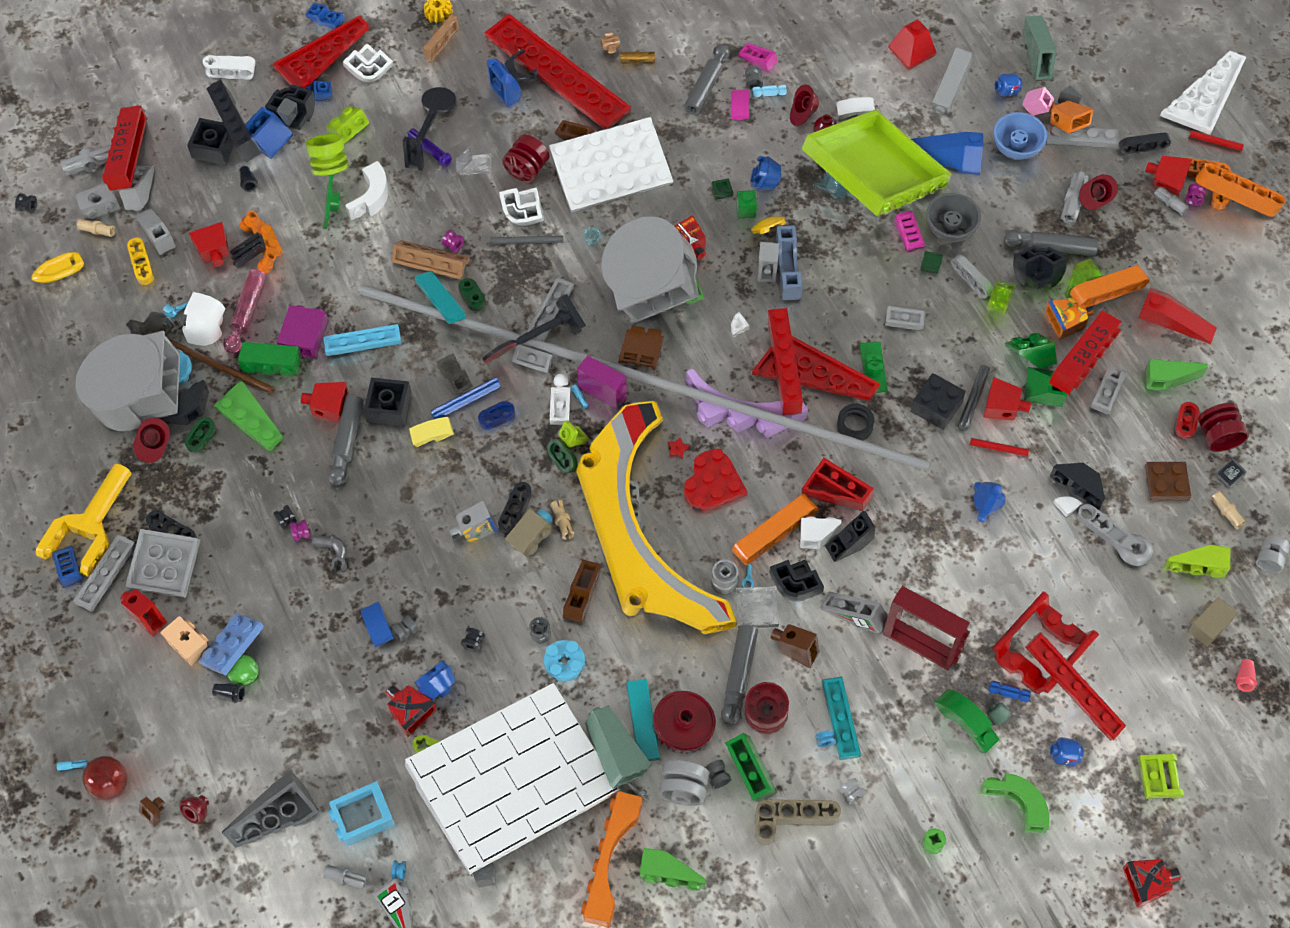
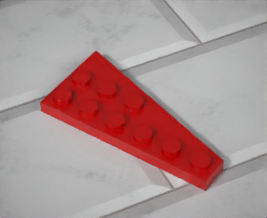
[272,15,370,89]
[752,336,880,401]

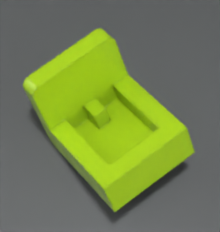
[558,420,589,447]

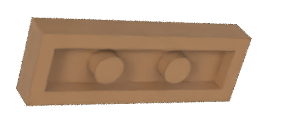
[423,14,459,62]

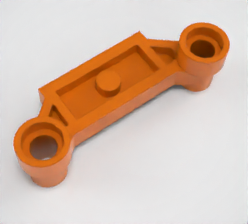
[239,211,283,274]

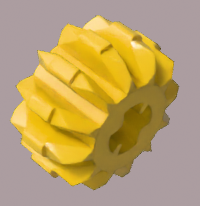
[424,0,453,24]

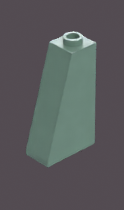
[1023,15,1057,81]
[585,705,652,789]

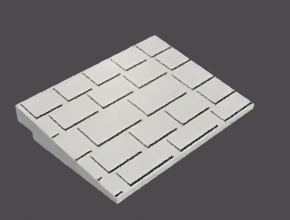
[405,683,620,874]

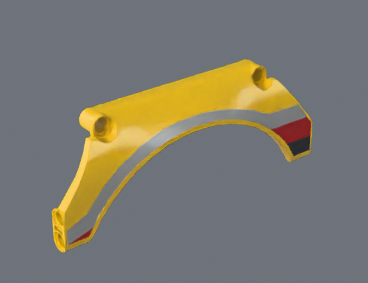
[576,401,738,634]

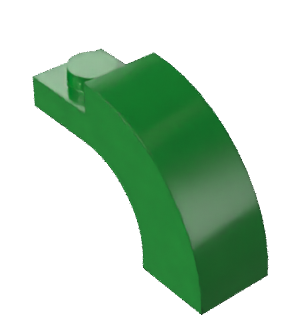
[934,689,1000,753]

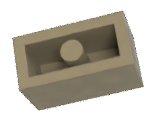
[505,508,552,558]
[1188,597,1238,647]

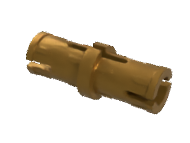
[620,50,655,64]

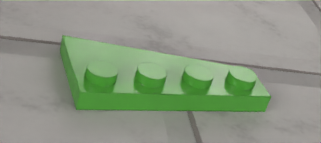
[214,380,283,452]

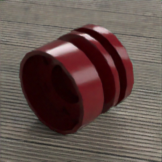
[502,134,550,183]
[1198,403,1249,452]
[745,682,789,735]

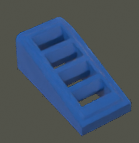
[52,545,83,587]

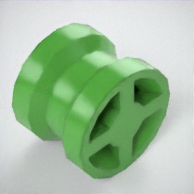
[922,828,946,854]

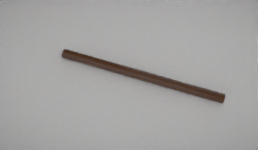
[167,338,275,394]

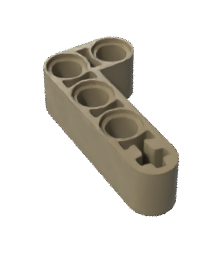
[755,799,841,846]

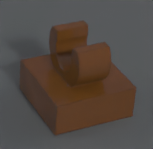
[139,796,165,826]

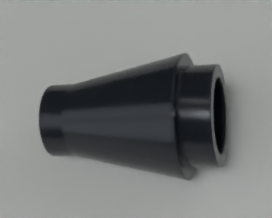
[239,166,258,192]
[212,683,245,703]

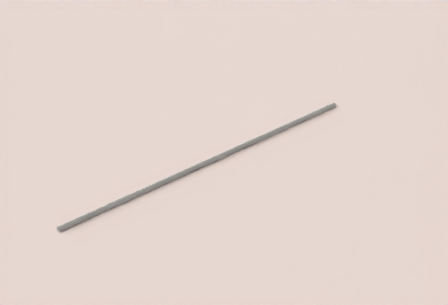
[358,285,931,471]

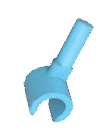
[163,302,188,318]
[741,564,754,590]

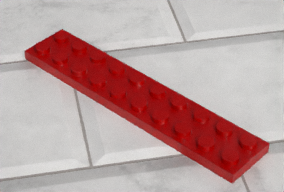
[484,14,631,130]

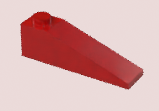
[1138,287,1217,344]

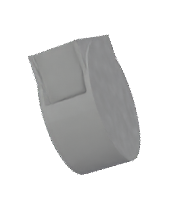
[601,216,700,324]
[75,331,180,431]

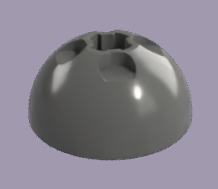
[926,193,981,243]

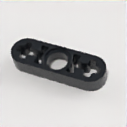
[1118,132,1171,154]
[498,482,532,535]
[146,511,197,538]

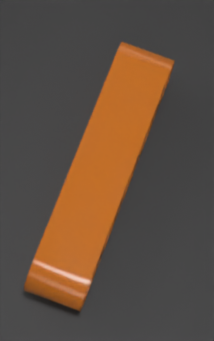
[1195,163,1286,217]
[1070,265,1150,309]
[732,494,818,565]

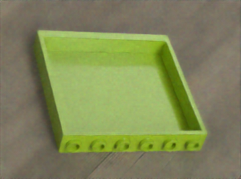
[801,109,951,217]

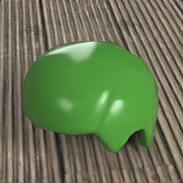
[227,655,259,686]

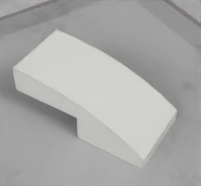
[836,97,875,120]

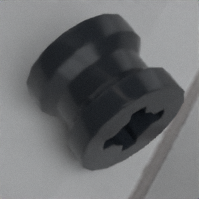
[15,193,37,214]
[273,505,297,530]
[461,628,485,652]

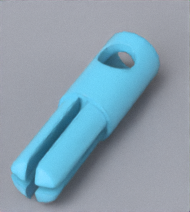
[571,384,589,409]
[57,759,88,771]

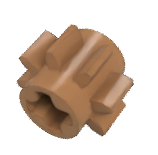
[600,32,620,54]

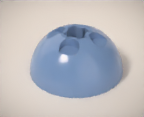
[993,112,1047,160]

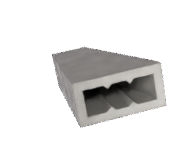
[932,47,973,115]

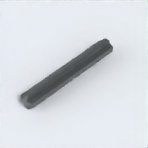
[958,365,990,431]

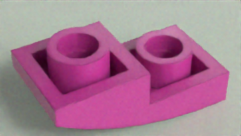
[731,89,750,121]

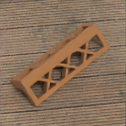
[391,240,470,279]

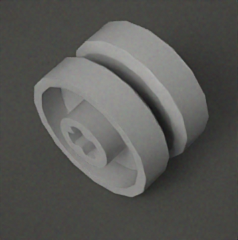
[658,760,709,806]

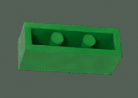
[238,342,302,376]
[725,733,778,802]

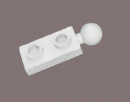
[550,373,571,425]

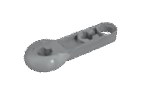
[1077,504,1153,566]

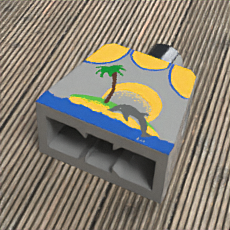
[449,501,499,542]

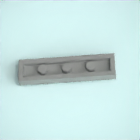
[1046,125,1119,148]
[526,278,574,341]
[73,535,136,612]

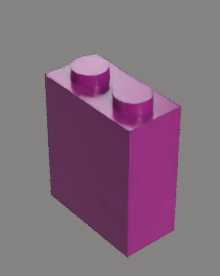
[277,305,328,359]
[577,355,628,410]

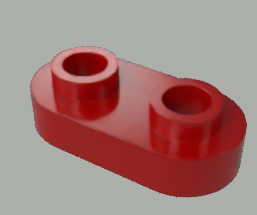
[1175,402,1200,439]

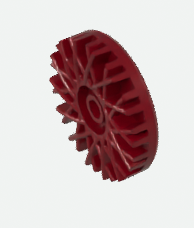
[652,691,716,754]

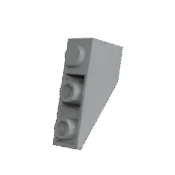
[135,208,176,255]

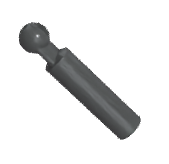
[684,44,730,115]
[1004,230,1098,256]
[328,395,363,485]
[721,624,758,725]

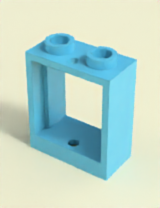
[328,781,395,846]

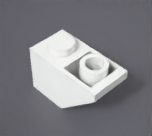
[800,516,841,549]

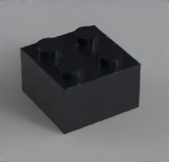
[187,118,234,165]
[910,373,966,430]
[363,377,412,426]

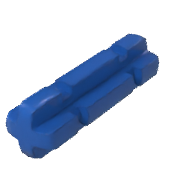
[989,681,1031,702]

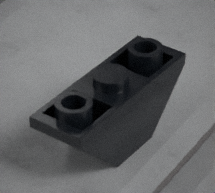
[159,380,209,425]
[1050,462,1105,510]
[825,511,875,562]

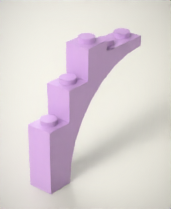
[685,369,808,438]

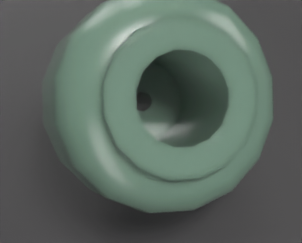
[987,703,1010,725]

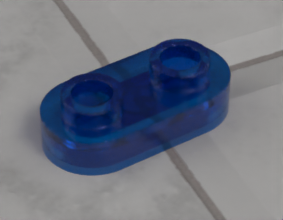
[478,401,515,430]

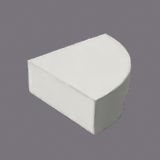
[731,312,750,337]
[1053,496,1082,517]

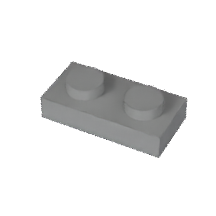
[885,306,925,331]
[512,344,554,373]

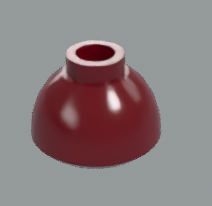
[813,114,837,132]
[179,795,209,824]

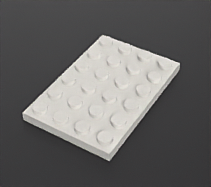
[549,117,673,213]

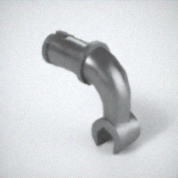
[312,534,347,572]

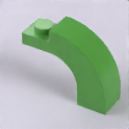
[981,773,1050,833]

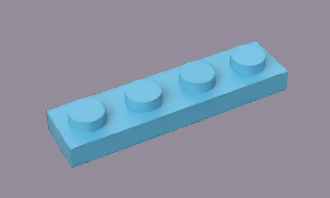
[323,324,401,356]

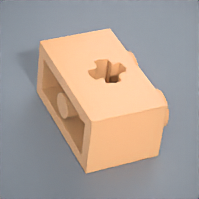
[160,616,209,666]

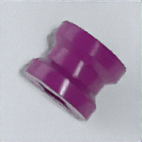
[1185,183,1207,206]
[442,230,465,253]
[290,519,311,542]

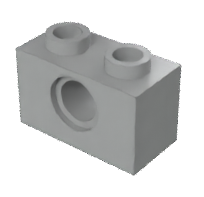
[74,183,120,220]
[757,242,779,283]

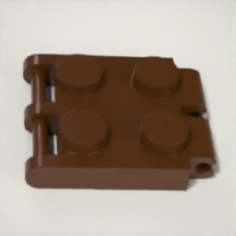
[618,325,664,370]

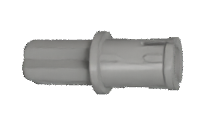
[1154,187,1189,216]
[323,864,367,889]

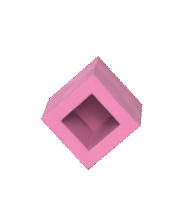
[1022,87,1054,116]

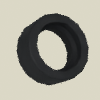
[837,403,875,441]

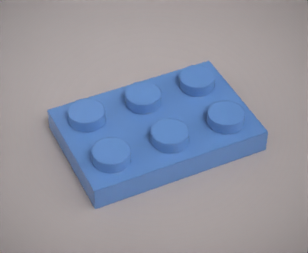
[198,613,264,676]

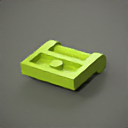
[1138,754,1184,799]

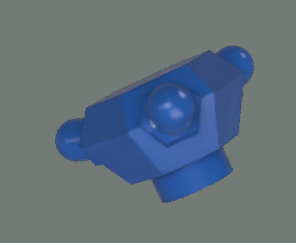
[974,482,1006,522]

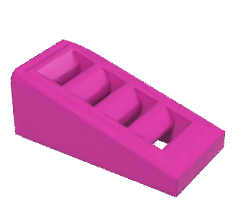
[738,43,777,72]
[894,211,925,251]

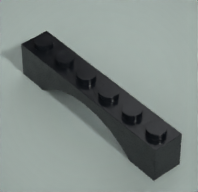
[206,79,262,162]

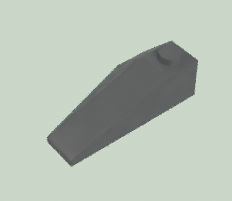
[222,771,319,848]

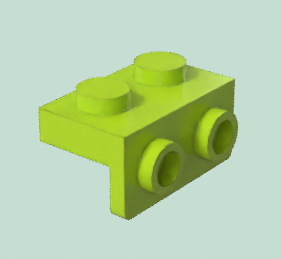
[325,106,369,143]

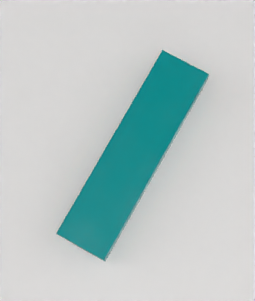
[415,271,466,324]
[821,676,861,760]
[627,679,660,761]

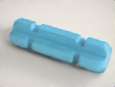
[752,85,787,97]

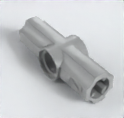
[60,145,111,176]
[1060,171,1089,224]

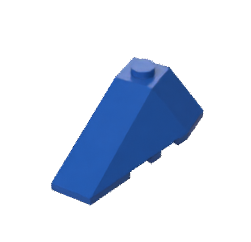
[911,132,983,175]

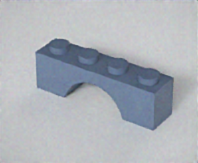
[776,225,802,300]

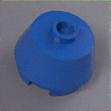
[750,156,782,191]
[415,660,456,700]

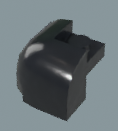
[265,85,315,130]
[1013,246,1068,290]
[769,559,824,602]

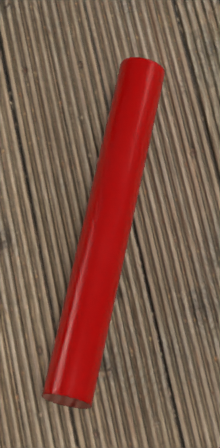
[1189,130,1244,151]
[970,438,1029,457]

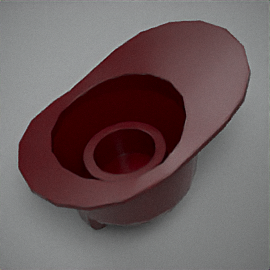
[790,84,819,126]
[1079,174,1118,210]
[133,417,170,463]

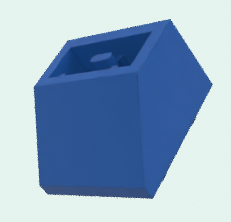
[246,107,293,159]

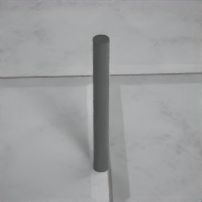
[490,235,564,244]

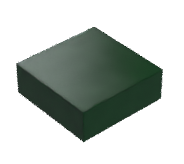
[711,178,733,199]
[920,251,943,273]

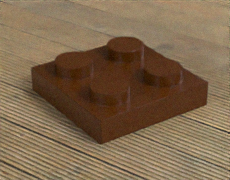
[1145,462,1191,500]

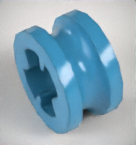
[816,731,836,747]
[392,860,406,881]

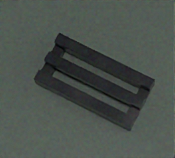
[230,232,266,268]

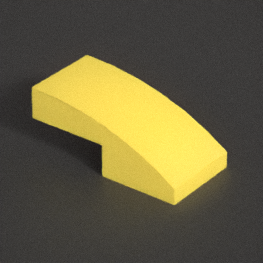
[409,417,454,447]

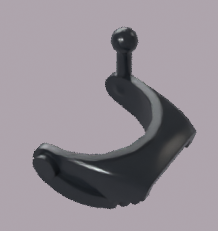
[504,48,538,82]

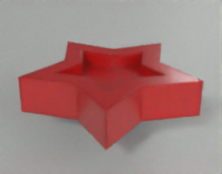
[668,437,690,459]

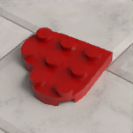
[684,449,748,511]

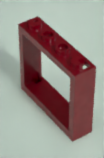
[883,586,970,670]

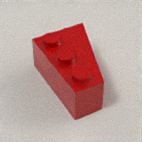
[802,457,874,511]

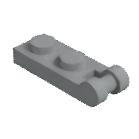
[1090,364,1127,415]

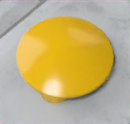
[751,216,786,234]

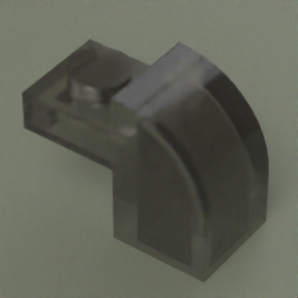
[126,311,175,337]
[436,353,473,395]

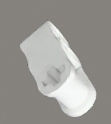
[203,55,256,80]

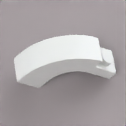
[345,161,389,221]

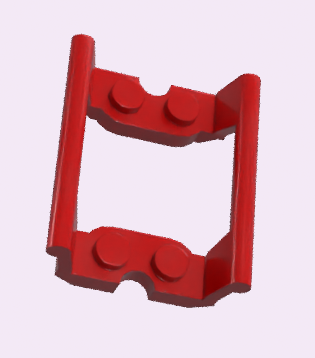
[992,591,1099,695]

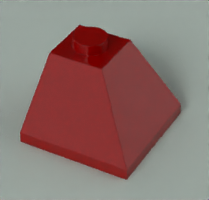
[888,19,937,69]

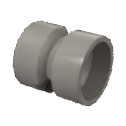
[1256,536,1290,574]
[711,559,738,595]

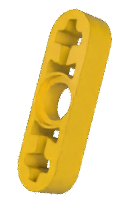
[127,238,154,285]

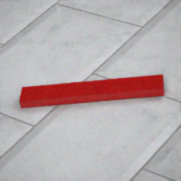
[1025,632,1126,741]

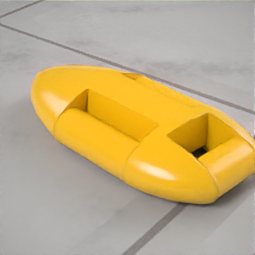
[31,252,84,283]

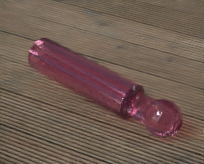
[223,270,267,354]

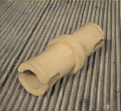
[77,218,116,237]
[1211,491,1246,529]
[550,500,575,540]

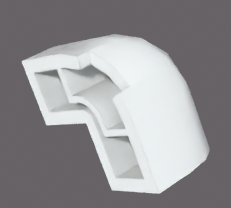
[343,44,393,82]
[499,188,544,226]
[182,292,225,346]

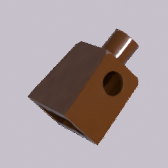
[770,624,820,668]

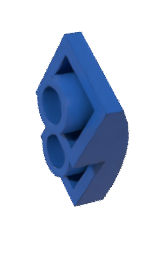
[305,3,345,29]
[306,81,332,101]
[360,601,394,647]

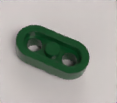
[458,278,486,311]
[184,417,216,453]
[547,439,578,473]

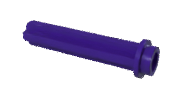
[407,128,452,166]

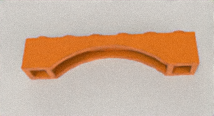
[581,791,643,928]

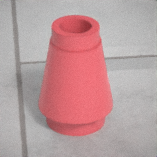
[1235,659,1257,692]

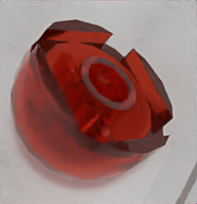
[82,756,128,800]

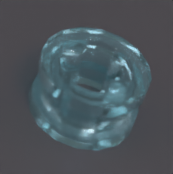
[584,227,601,245]

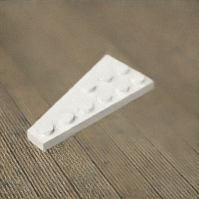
[1160,51,1246,135]

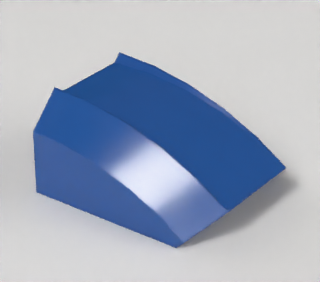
[487,58,521,107]

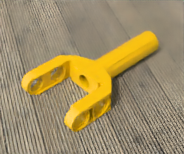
[36,464,131,577]

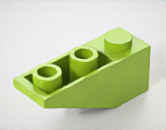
[1164,545,1230,578]

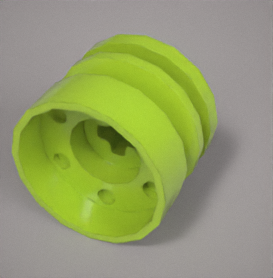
[305,133,349,176]

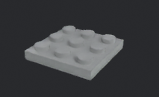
[125,529,200,598]

